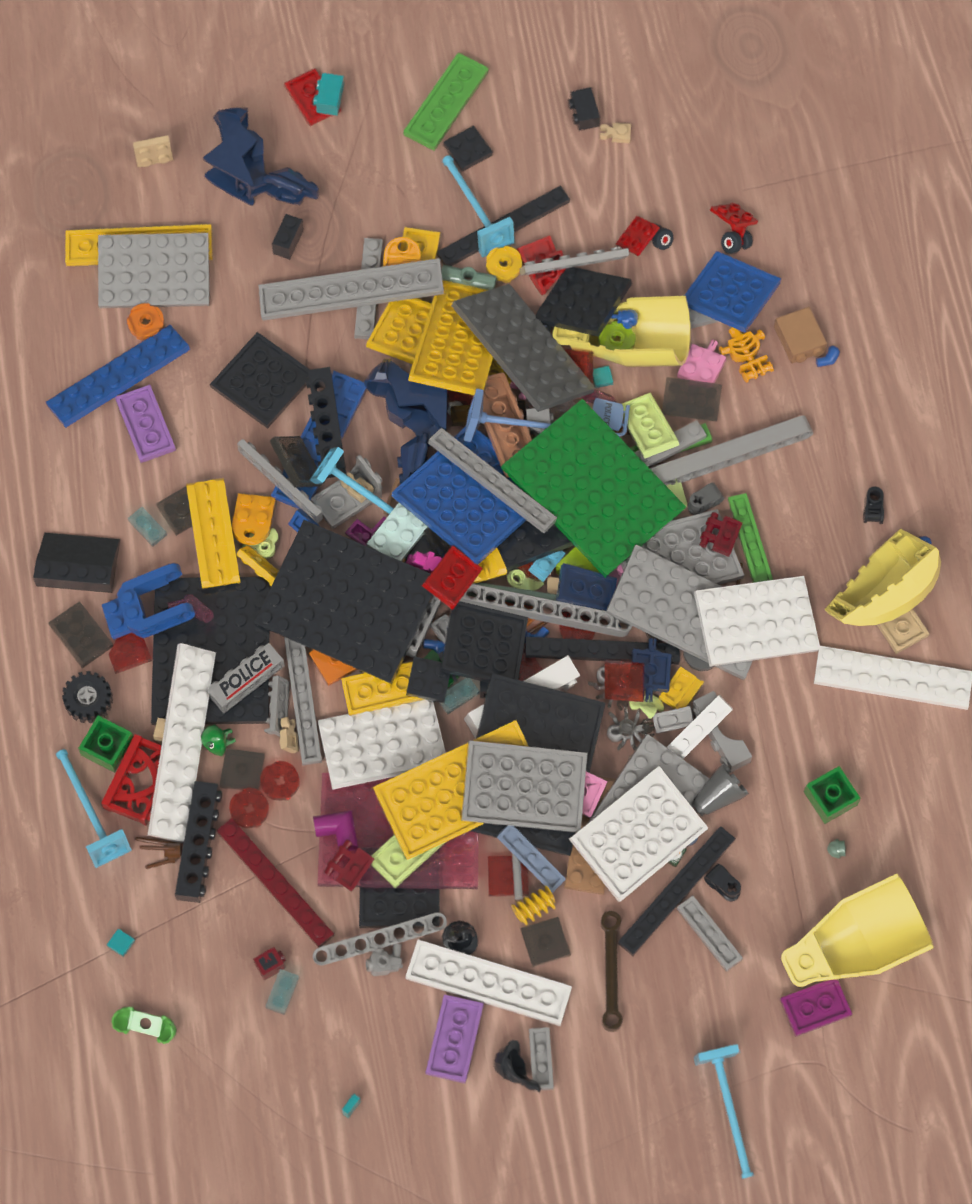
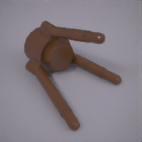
[135,837,180,869]

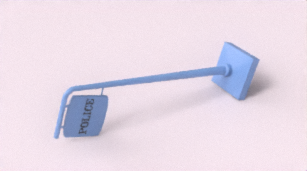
[464,388,630,442]

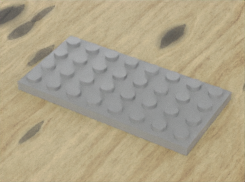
[605,545,752,680]

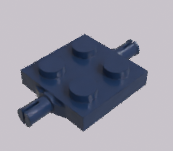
[630,638,671,703]

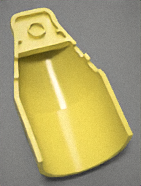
[553,296,691,367]
[781,874,934,987]

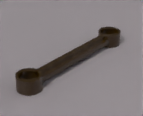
[600,911,623,1032]

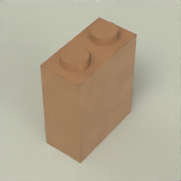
[774,307,827,364]

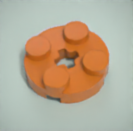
[127,303,164,340]

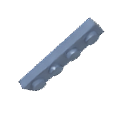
[496,825,566,893]

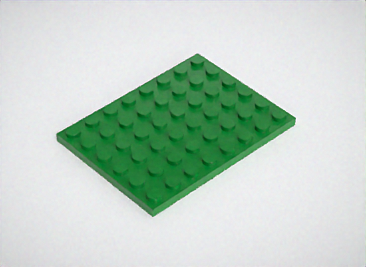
[501,399,686,578]

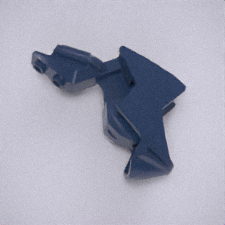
[203,107,319,206]
[364,359,447,485]

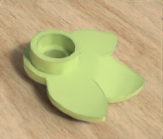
[242,528,278,559]
[507,563,544,591]
[629,688,664,719]

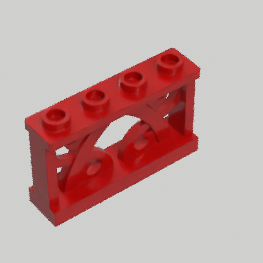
[101,734,162,826]

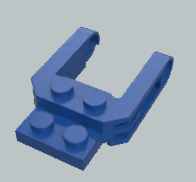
[102,563,195,640]

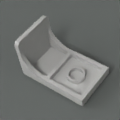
[311,455,383,530]

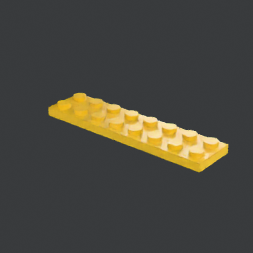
[65,224,213,266]

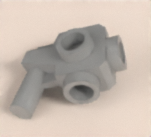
[366,944,403,976]

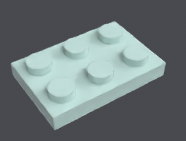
[367,503,429,561]

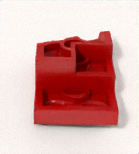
[516,236,567,296]

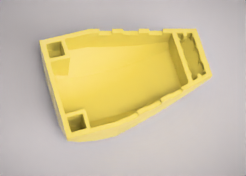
[824,529,941,626]

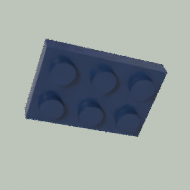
[556,563,617,611]

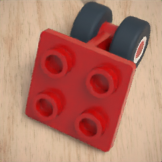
[710,203,758,254]
[616,216,674,256]

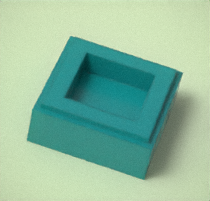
[591,366,613,388]
[107,929,135,957]
[342,1094,361,1118]

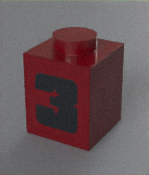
[253,947,286,981]

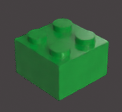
[78,715,133,773]
[804,766,861,824]

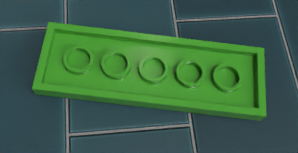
[403,53,489,151]

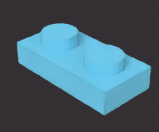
[528,550,566,582]

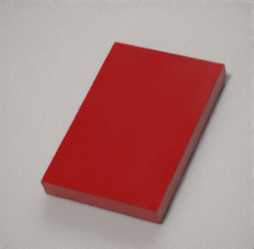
[284,68,341,126]
[422,545,483,610]

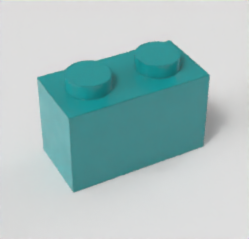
[314,73,344,116]

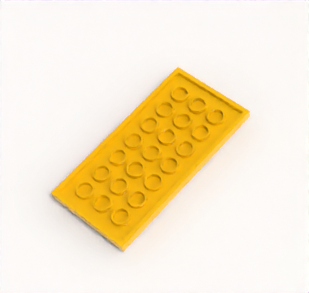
[408,280,493,395]
[366,298,512,386]
[373,720,529,860]

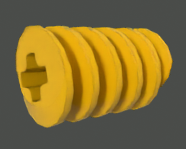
[511,886,556,926]

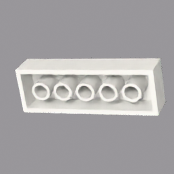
[464,656,580,739]

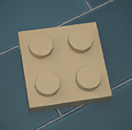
[133,135,173,167]
[877,609,929,654]

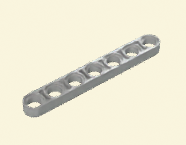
[313,912,447,965]

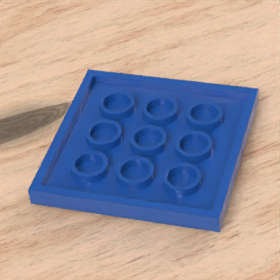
[684,251,781,333]

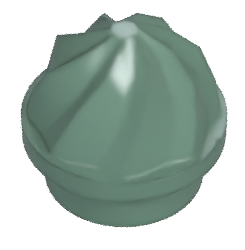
[827,839,846,859]

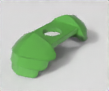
[111,1007,177,1044]

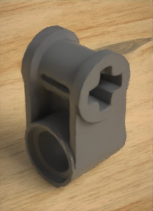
[688,482,725,515]

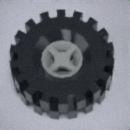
[62,671,113,723]

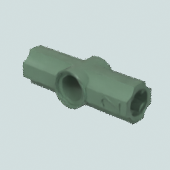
[441,265,497,290]

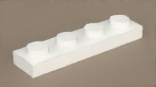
[667,695,733,759]

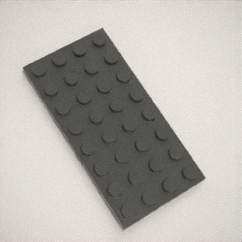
[452,284,595,412]

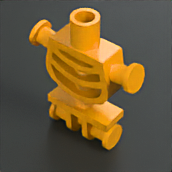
[719,327,774,383]

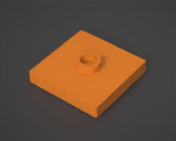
[309,650,358,686]

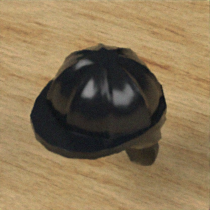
[442,920,478,955]
[493,1040,541,1092]

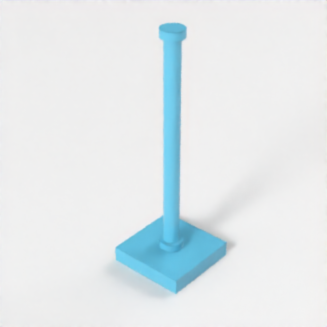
[442,155,515,258]
[310,447,394,514]
[56,749,132,868]
[694,1044,754,1179]

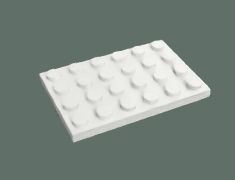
[694,576,820,667]
[318,699,446,790]
[569,766,708,902]

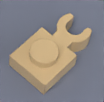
[600,123,631,143]
[340,472,375,503]
[279,717,299,753]

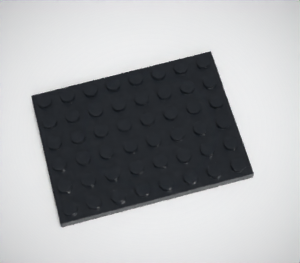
[254,520,434,684]
[151,577,270,725]
[470,673,606,856]

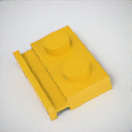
[659,667,704,709]

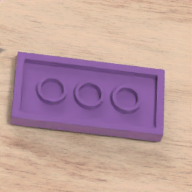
[115,385,176,463]
[426,994,484,1083]

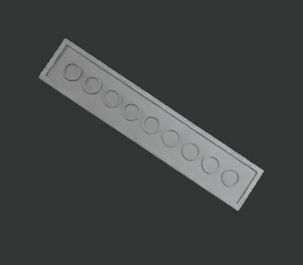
[258,258,444,321]

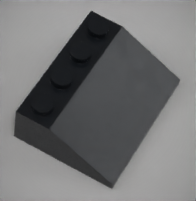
[33,532,120,593]

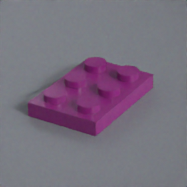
[780,979,852,1037]

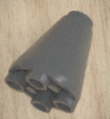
[692,763,749,816]

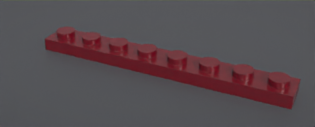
[216,818,334,948]

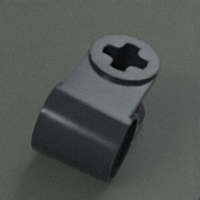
[863,486,884,524]
[704,864,741,902]

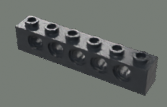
[305,367,347,479]
[175,781,222,903]

